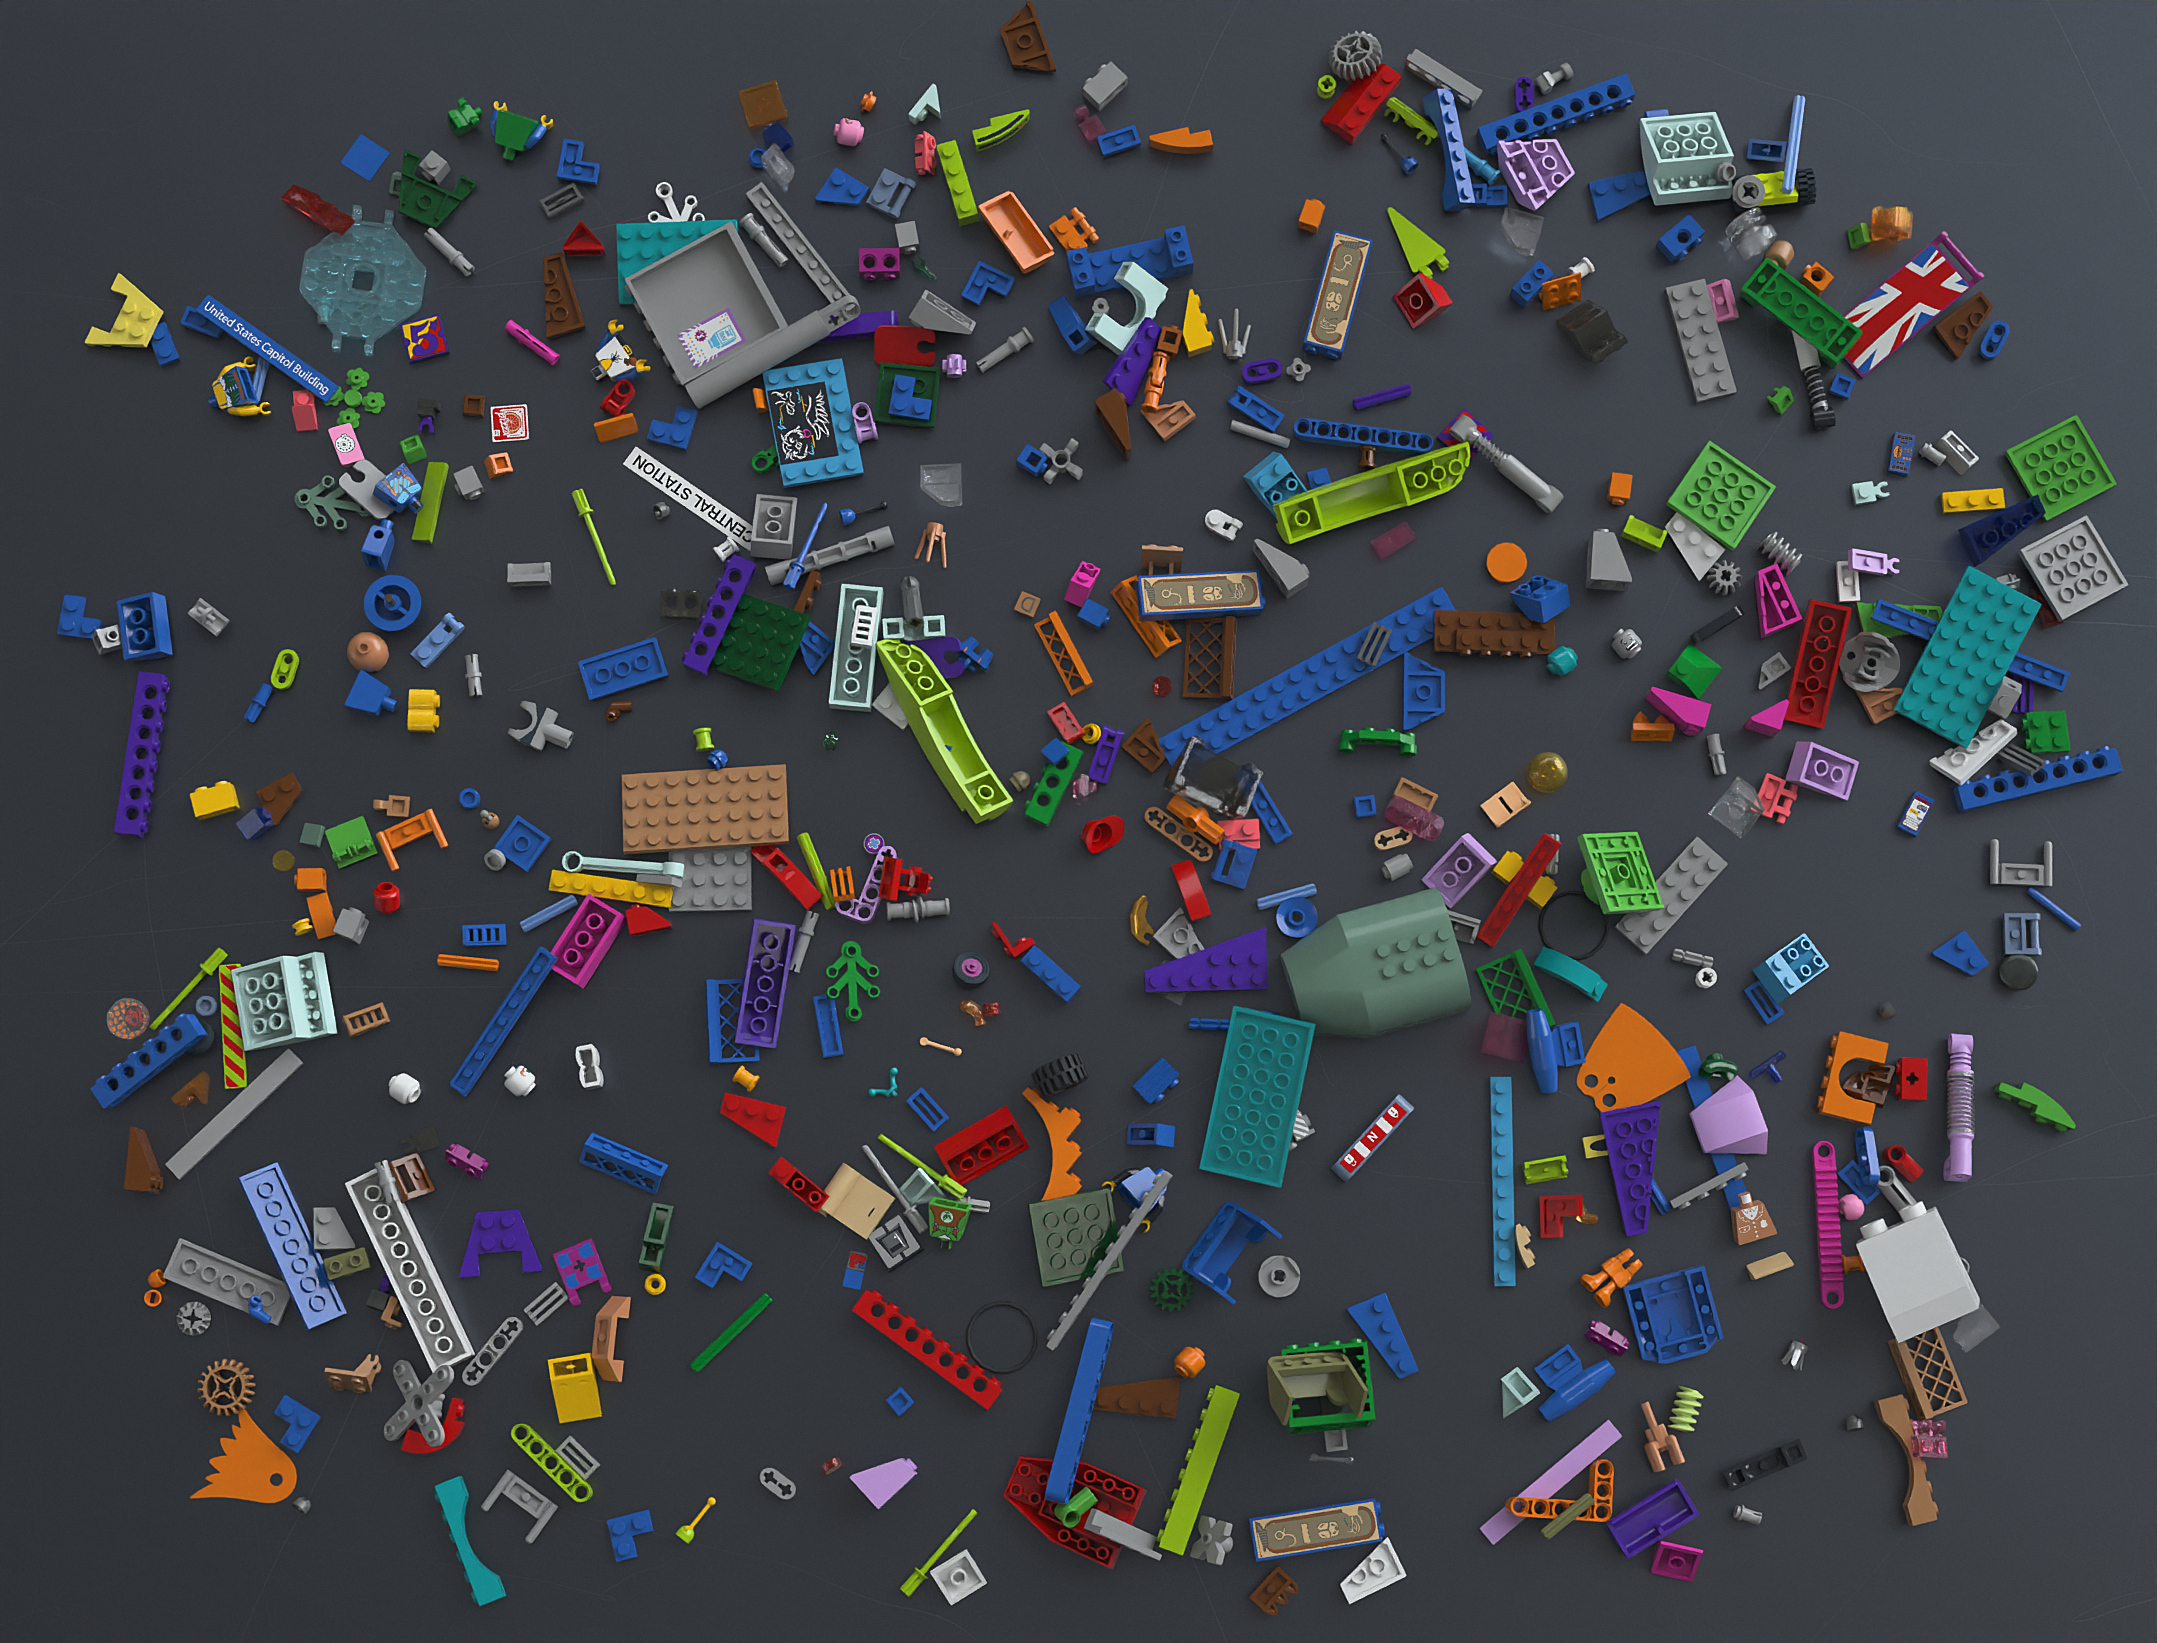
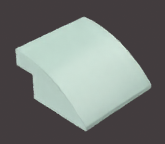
[1640,112,1734,205]
[231,952,337,1051]

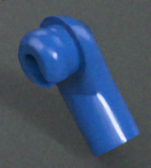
[248,1295,272,1325]

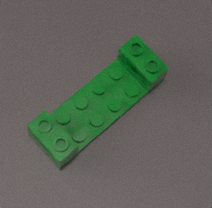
[1739,258,1863,369]

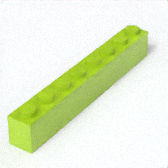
[1156,1385,1240,1555]

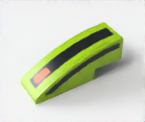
[972,109,1030,152]

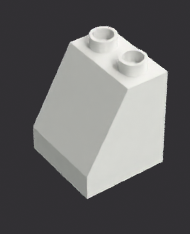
[1856,1201,1980,1343]

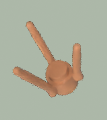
[914,522,947,569]

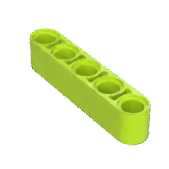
[511,1424,593,1502]

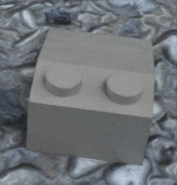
[909,290,976,334]
[750,494,797,560]
[1252,538,1310,599]

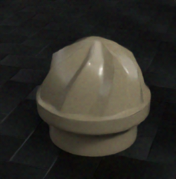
[1009,771,1030,792]

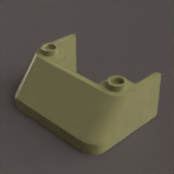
[1267,1351,1368,1425]

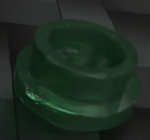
[822,731,839,751]

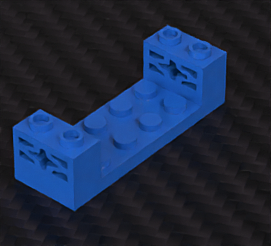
[1066,225,1194,299]

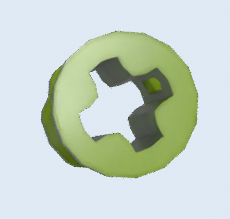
[1317,75,1336,99]
[693,727,714,752]

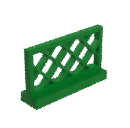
[1476,948,1556,1045]

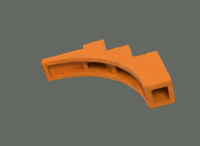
[1022,1087,1082,1201]

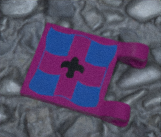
[552,1238,612,1307]

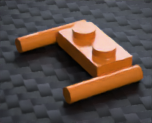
[376,809,448,872]

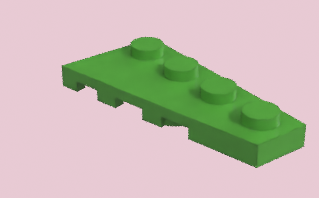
[1855,602,1942,638]

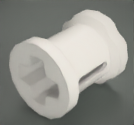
[1568,257,1595,279]
[713,536,740,563]
[1695,968,1717,989]

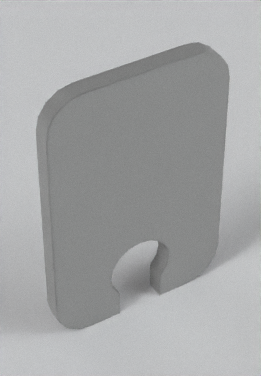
[339,460,395,520]

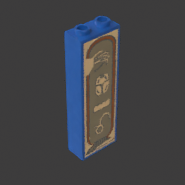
[1302,230,1373,359]
[1135,570,1265,621]
[1248,1498,1385,1562]

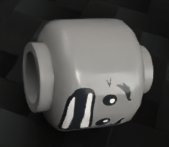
[1612,629,1642,660]

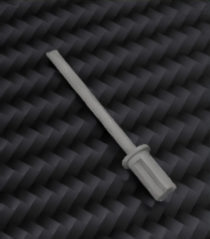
[862,1145,929,1234]

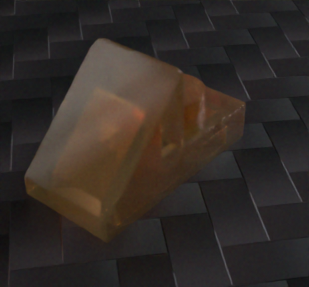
[171,1071,210,1106]

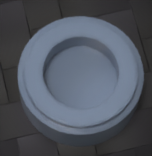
[195,996,218,1017]

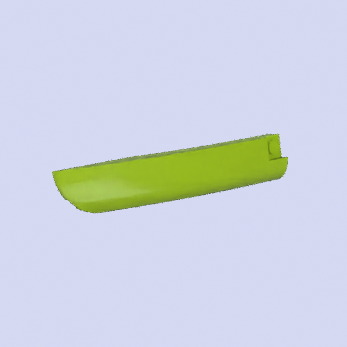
[1273,441,1470,544]
[875,639,1013,824]

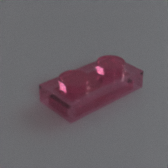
[1371,521,1416,560]

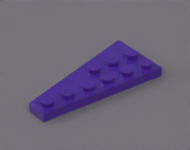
[1144,927,1268,992]
[1599,1101,1661,1236]

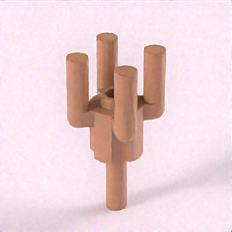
[1641,1401,1685,1473]

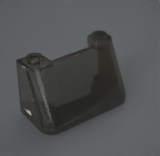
[1163,736,1263,820]

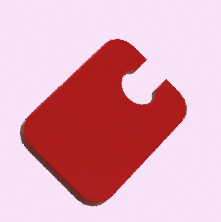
[874,325,935,367]

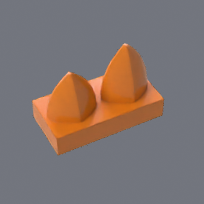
[1630,711,1675,742]

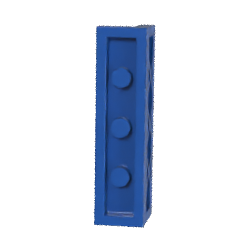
[579,1133,668,1195]

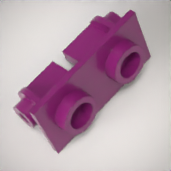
[445,1144,489,1180]
[1584,1320,1630,1357]

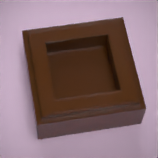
[462,394,486,417]

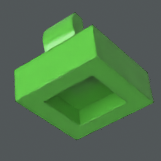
[1847,223,1873,249]
[1767,386,1794,415]

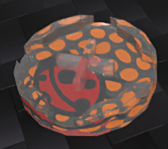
[106,998,149,1039]

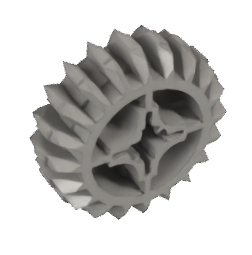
[1328,31,1382,81]

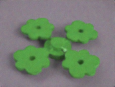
[323,368,385,429]

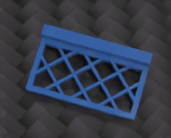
[705,979,759,1064]

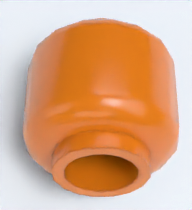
[1174,1347,1205,1378]

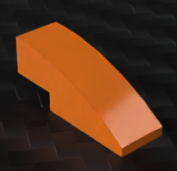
[1149,127,1213,154]

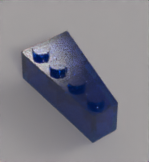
[1958,494,2046,567]

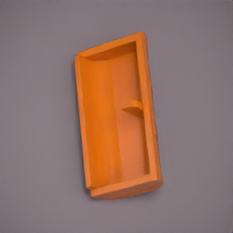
[977,191,1054,274]

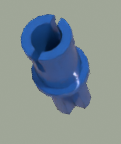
[244,682,274,723]

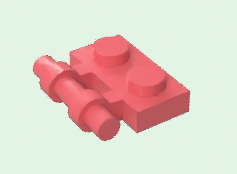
[1751,773,1798,825]

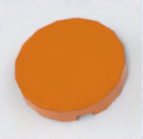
[1486,542,1527,584]

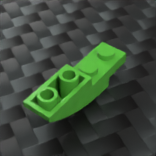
[1994,1082,2076,1132]

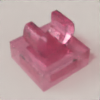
[1073,774,1097,798]

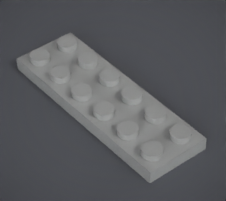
[1665,279,1737,403]
[1614,837,1728,955]
[163,1238,291,1326]

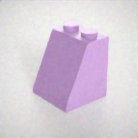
[849,1458,918,1509]

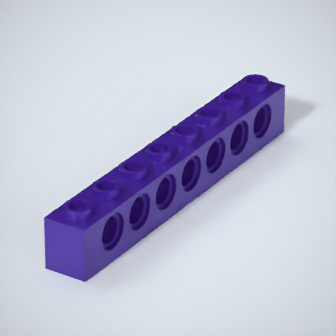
[114,671,170,838]

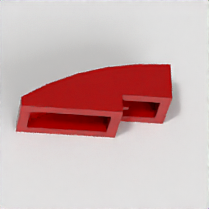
[1171,859,1211,923]

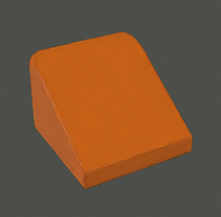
[752,388,769,413]
[484,452,513,479]

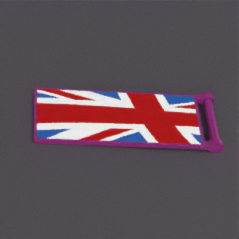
[1843,231,1985,378]

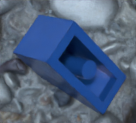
[1126,1124,1175,1147]

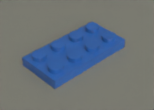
[578,637,669,701]

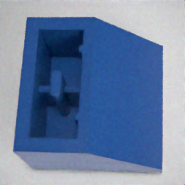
[1510,575,1570,624]

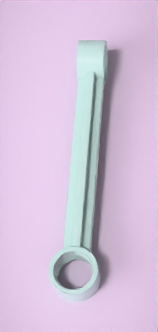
[562,851,684,878]

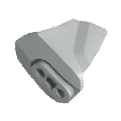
[1839,632,1900,692]

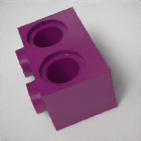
[859,248,900,280]

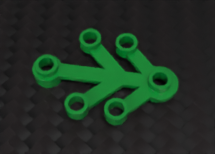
[825,941,880,1022]

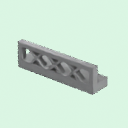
[1405,49,1482,109]
[1084,1508,1162,1561]

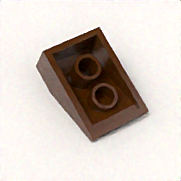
[1094,388,1131,461]
[124,1127,163,1194]

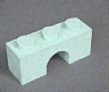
[882,615,946,643]

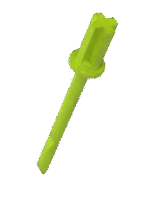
[571,489,616,585]
[149,947,228,1030]
[877,1134,967,1200]
[900,1509,977,1597]

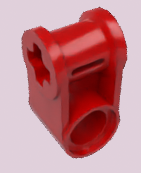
[600,379,636,417]

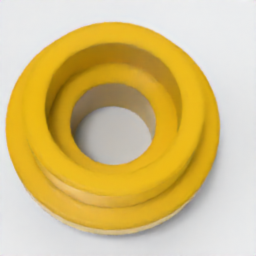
[1082,724,1101,744]
[645,1274,666,1295]

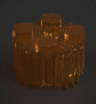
[1871,205,1913,243]

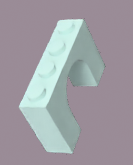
[1085,262,1168,356]

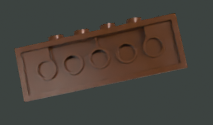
[1433,610,1555,658]

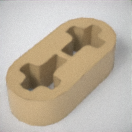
[1374,826,1413,851]

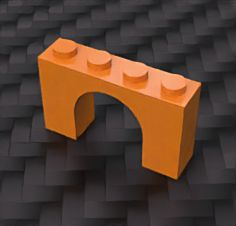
[1817,1031,1889,1126]

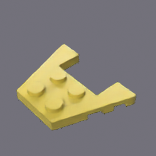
[84,273,164,347]

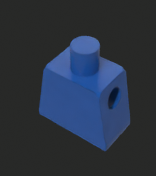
[361,519,395,572]
[344,670,398,716]

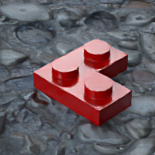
[1540,1195,1582,1238]

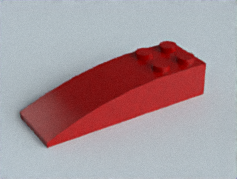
[1784,599,1852,728]

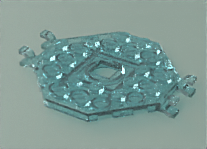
[299,205,427,357]

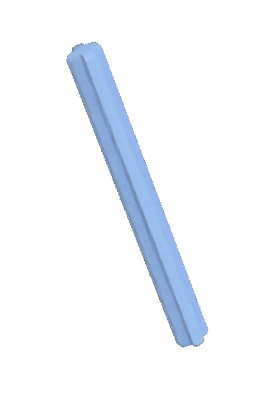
[1782,95,1805,194]

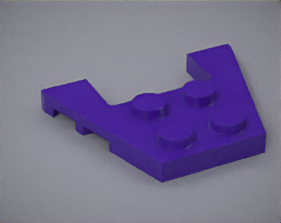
[460,1210,543,1278]

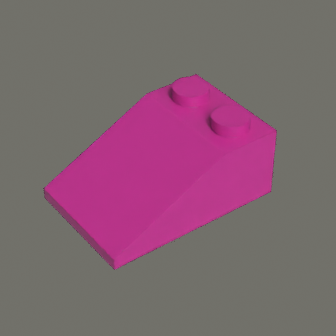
[1645,686,1712,736]

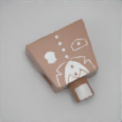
[1731,1192,1777,1245]

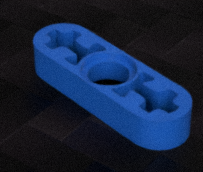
[1855,1127,1880,1185]

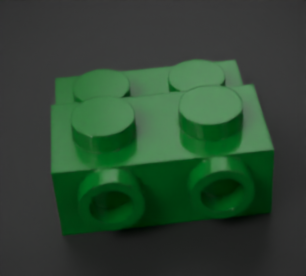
[2020,710,2071,755]

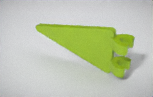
[1387,207,1449,279]

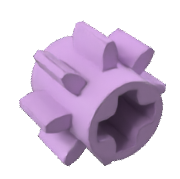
[942,354,966,378]

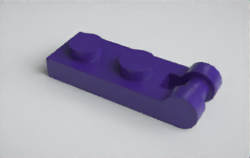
[1087,725,1124,785]

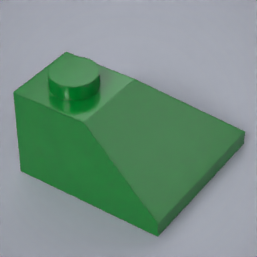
[1665,643,1722,700]

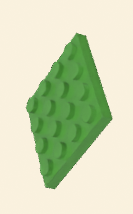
[2005,415,2117,522]
[1666,440,1776,551]

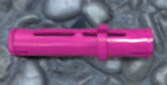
[504,320,560,365]

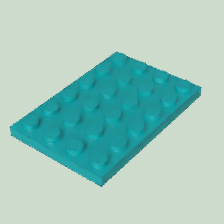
[616,219,738,305]

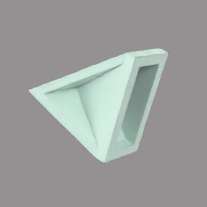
[899,1168,949,1206]
[1501,1367,1540,1418]

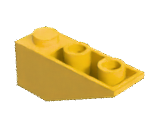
[1182,289,1214,357]

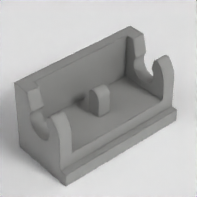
[507,562,551,587]
[1447,910,1481,944]

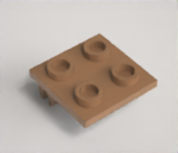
[1141,544,1183,576]
[324,1354,381,1394]

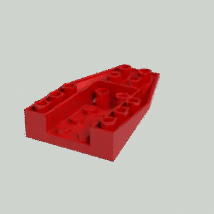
[1003,1457,1147,1569]

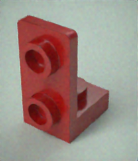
[991,921,1035,960]

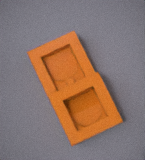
[306,892,336,939]

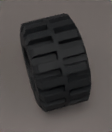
[1031,1053,1089,1098]

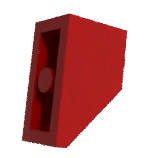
[625,904,673,937]

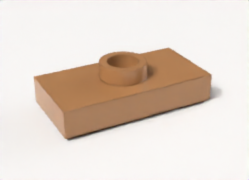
[1392,777,1438,814]

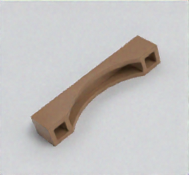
[1874,1395,1939,1526]

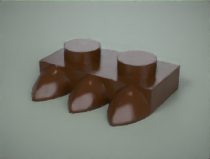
[1249,1565,1298,1616]

